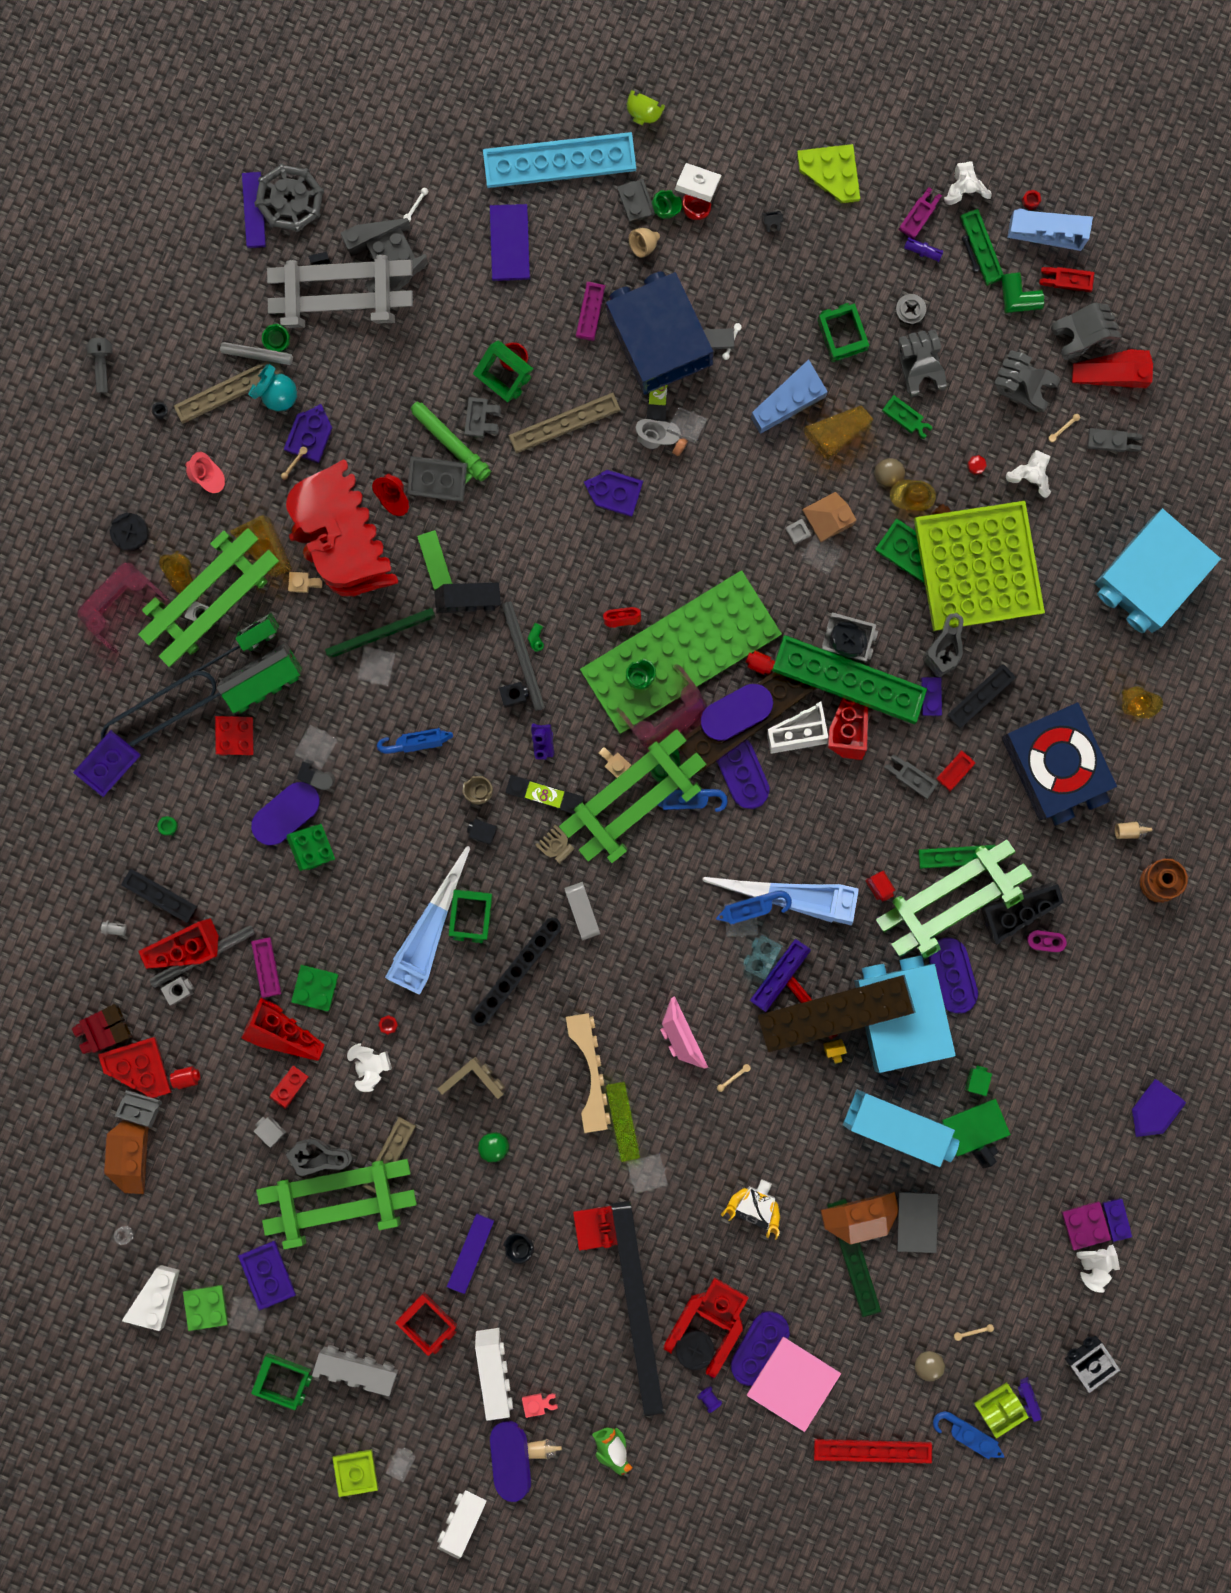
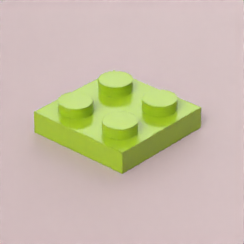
[333,1449,378,1497]

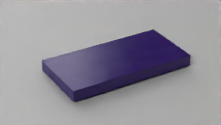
[490,204,530,281]

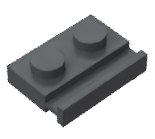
[617,178,655,224]
[115,1090,162,1128]

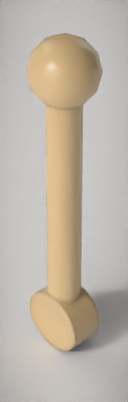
[1048,414,1080,442]
[281,447,308,480]
[717,1064,751,1092]
[954,1324,994,1341]

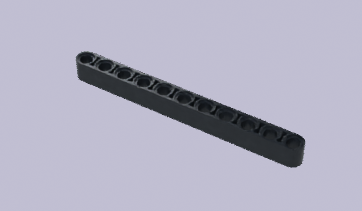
[611,1201,664,1417]

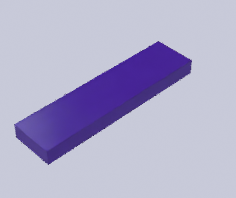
[242,172,266,248]
[750,939,811,1012]
[447,1213,494,1294]

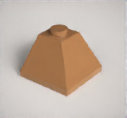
[802,492,857,543]

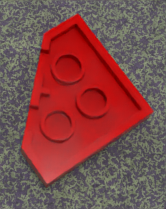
[98,1037,172,1098]

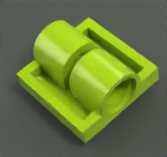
[974,1382,1029,1439]

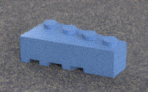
[751,359,827,434]

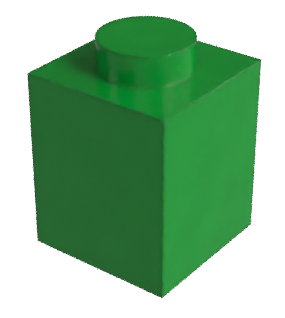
[965,1065,992,1096]

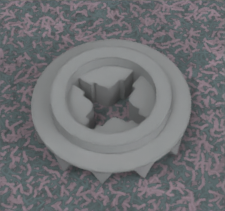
[896,294,926,325]

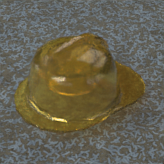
[890,479,936,511]
[159,551,193,593]
[1122,686,1163,718]

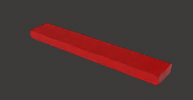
[814,1439,932,1463]

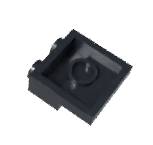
[1064,1335,1120,1393]

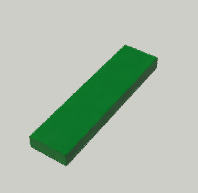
[960,209,1004,286]
[918,845,995,869]

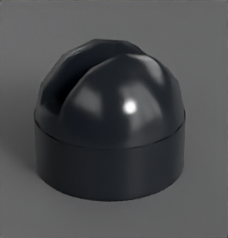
[152,402,168,419]

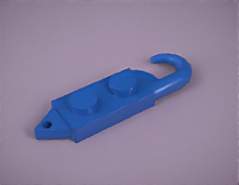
[377,728,453,754]
[658,789,728,812]
[716,890,792,925]
[933,1411,1004,1459]

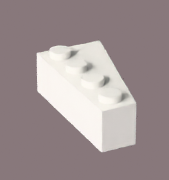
[475,1328,513,1421]

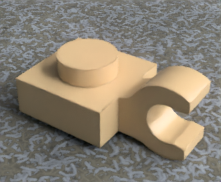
[288,572,323,593]
[599,747,631,778]

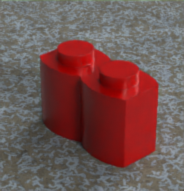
[865,870,896,902]

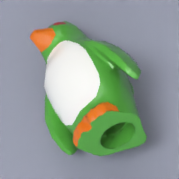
[592,1428,632,1476]

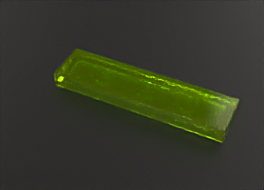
[606,1081,640,1162]

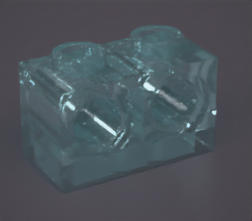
[742,935,782,980]

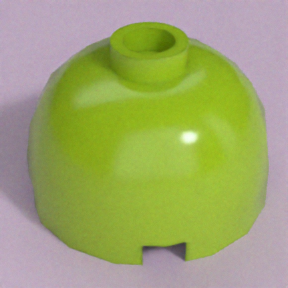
[627,90,665,126]

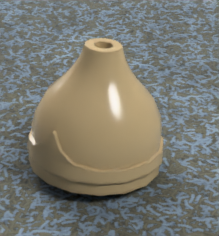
[629,228,660,258]

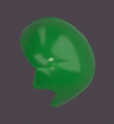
[652,190,682,219]
[262,324,291,352]
[626,659,656,689]
[478,1132,509,1162]

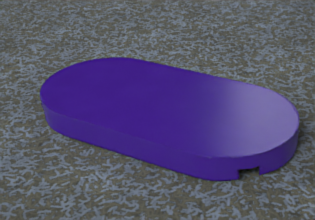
[701,684,773,741]
[717,740,769,809]
[251,782,320,845]
[928,937,978,1013]
[731,1311,790,1386]
[490,1421,531,1502]

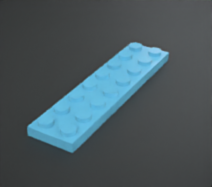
[483,132,636,188]

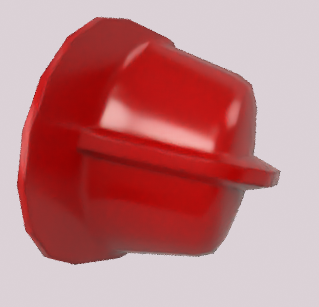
[372,474,409,516]

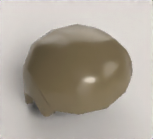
[874,458,905,487]
[462,776,493,805]
[915,1351,946,1382]

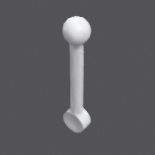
[404,188,428,222]
[722,323,741,360]

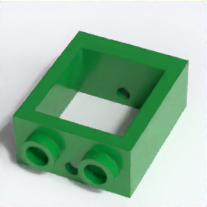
[817,303,869,362]
[473,340,533,402]
[448,890,493,943]
[251,1353,313,1410]

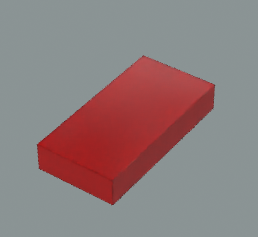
[936,750,976,792]

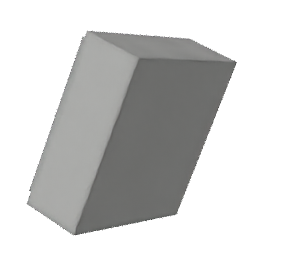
[785,519,811,545]

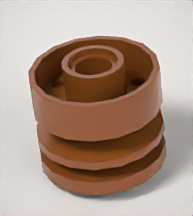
[1139,858,1188,903]

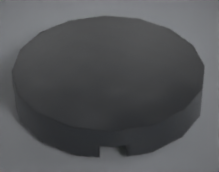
[110,513,149,551]
[830,622,867,658]
[675,1330,715,1370]

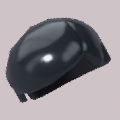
[503,1233,534,1264]

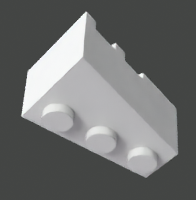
[767,702,828,754]
[122,1265,180,1331]
[437,1490,486,1559]

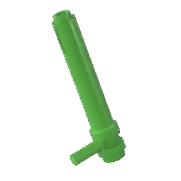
[410,401,491,483]

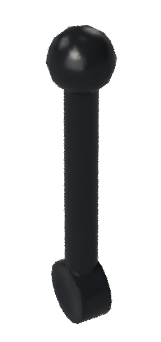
[962,235,980,273]

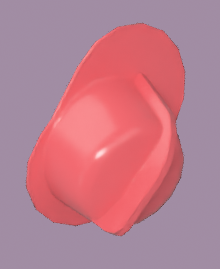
[185,452,225,493]

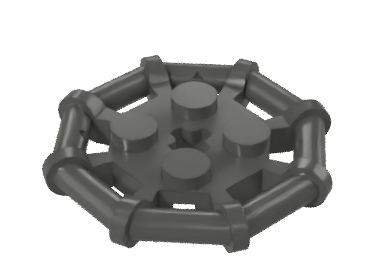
[254,163,325,232]

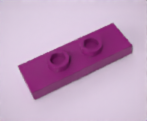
[576,281,605,341]
[251,937,282,998]

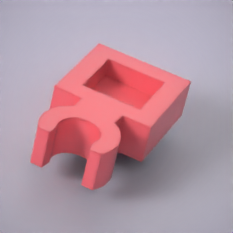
[522,1393,558,1418]

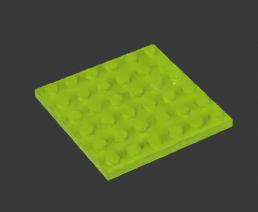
[914,501,1045,631]

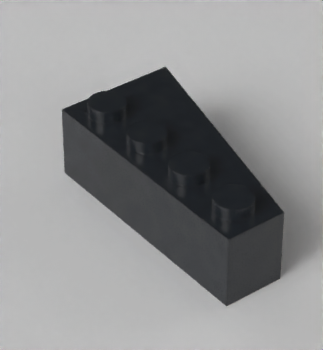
[981,882,1064,945]

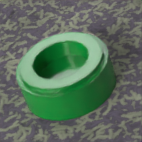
[157,816,178,836]

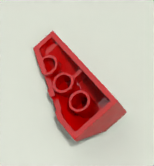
[1072,349,1153,388]
[828,698,868,760]
[138,918,219,969]
[241,998,324,1061]

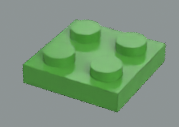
[183,1285,228,1331]

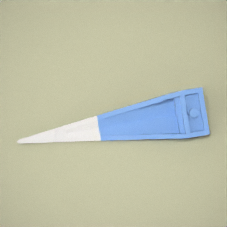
[385,846,470,995]
[703,877,859,925]

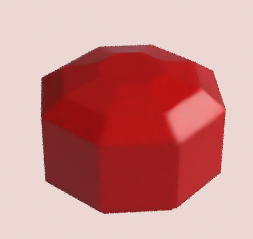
[1022,190,1041,210]
[967,455,987,475]
[378,1015,398,1035]

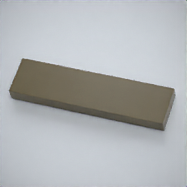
[362,1117,416,1193]

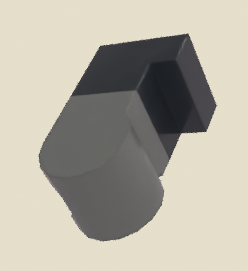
[296,759,336,790]

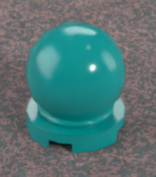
[248,364,297,411]

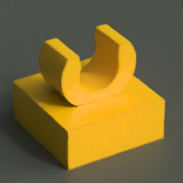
[823,1039,847,1064]

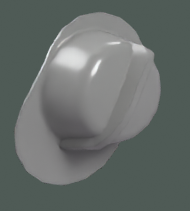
[636,419,680,449]

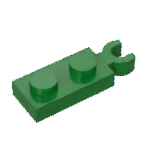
[881,395,933,439]

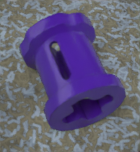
[697,1386,722,1413]

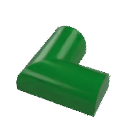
[1001,272,1044,313]

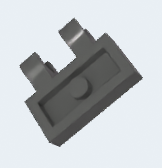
[464,397,501,438]

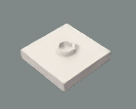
[675,163,721,202]

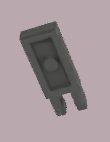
[1087,428,1142,452]
[884,754,938,799]

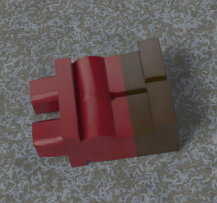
[72,1004,133,1054]

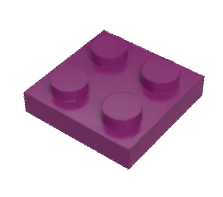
[1061,1201,1111,1250]

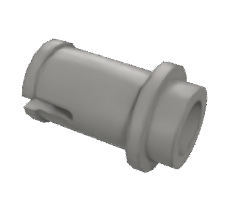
[101,920,127,936]

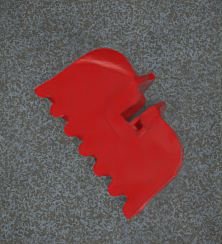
[286,459,399,596]

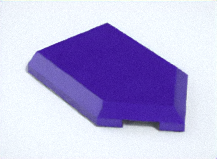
[283,404,332,463]
[584,470,643,517]
[1132,1079,1186,1137]

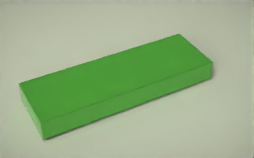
[417,530,452,590]

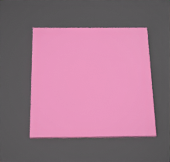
[747,1337,841,1432]

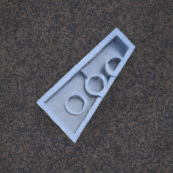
[1007,209,1093,251]

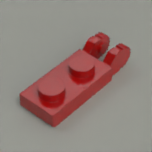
[1039,267,1095,293]

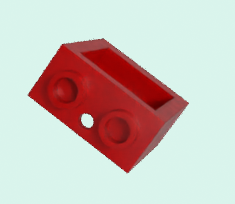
[395,1292,457,1356]

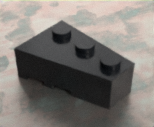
[434,582,501,614]

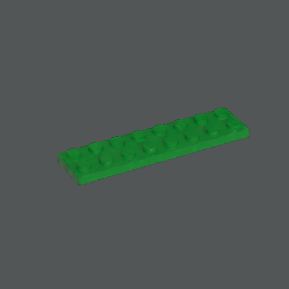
[772,635,927,725]

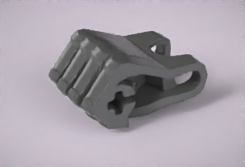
[1051,302,1121,360]
[898,330,947,398]
[994,350,1061,412]
[923,613,964,677]
[286,1138,353,1176]

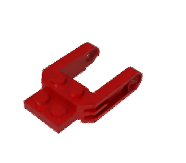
[663,1277,749,1378]

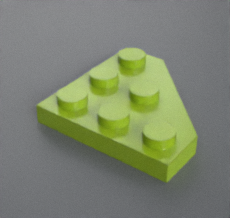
[797,144,860,203]

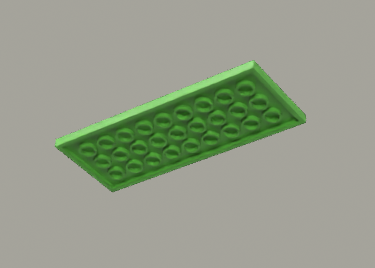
[580,570,782,734]

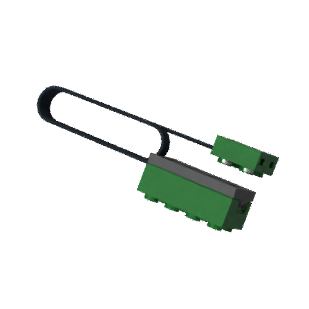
[101,613,302,747]

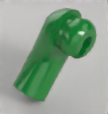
[528,623,544,652]

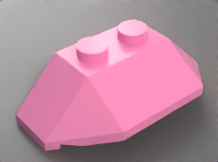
[660,996,708,1069]

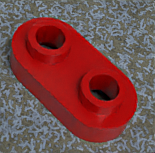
[603,607,642,628]

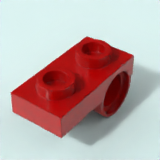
[269,1066,309,1109]

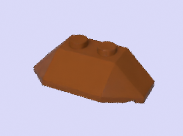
[104,1120,148,1194]
[820,1192,898,1245]

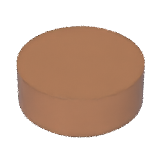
[672,437,688,456]

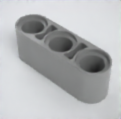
[564,882,600,941]

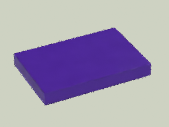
[73,730,141,797]
[238,1240,296,1311]

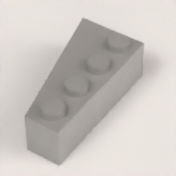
[312,1345,398,1396]

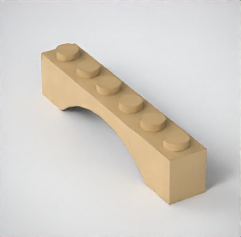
[566,1013,611,1133]

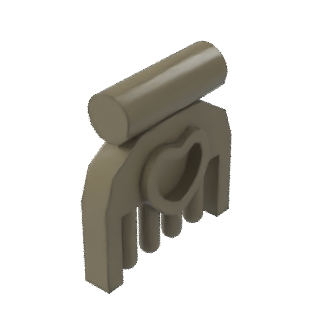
[536,825,575,864]

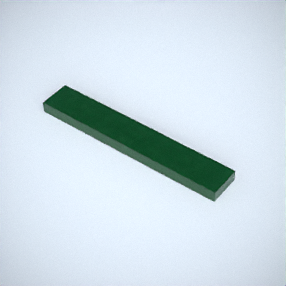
[325,608,436,659]
[827,1198,881,1317]

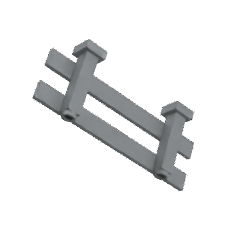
[267,255,413,328]

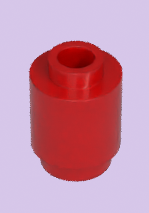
[745,650,775,675]
[170,1066,201,1089]

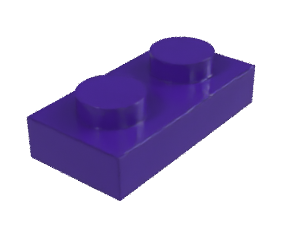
[921,677,942,716]
[1102,1198,1132,1242]
[1018,1377,1042,1422]

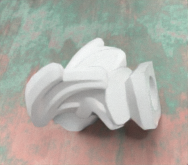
[944,161,992,205]
[1006,450,1051,498]
[347,1043,392,1092]
[1077,1245,1120,1293]

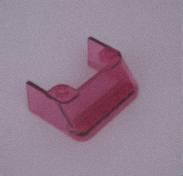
[77,563,169,653]
[616,664,707,752]

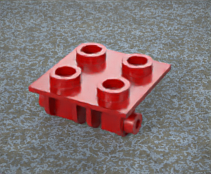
[215,716,253,756]
[573,1206,618,1251]

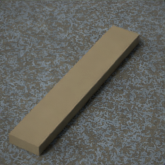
[174,361,285,424]
[509,393,621,454]

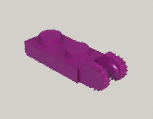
[898,187,942,239]

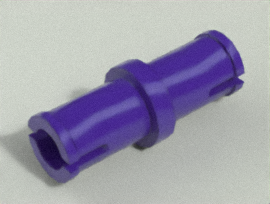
[904,237,944,262]

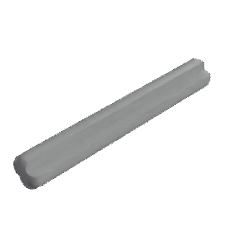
[220,342,293,365]

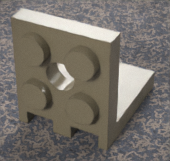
[438,1057,505,1099]

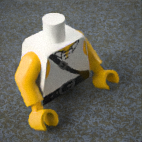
[721,1179,780,1240]

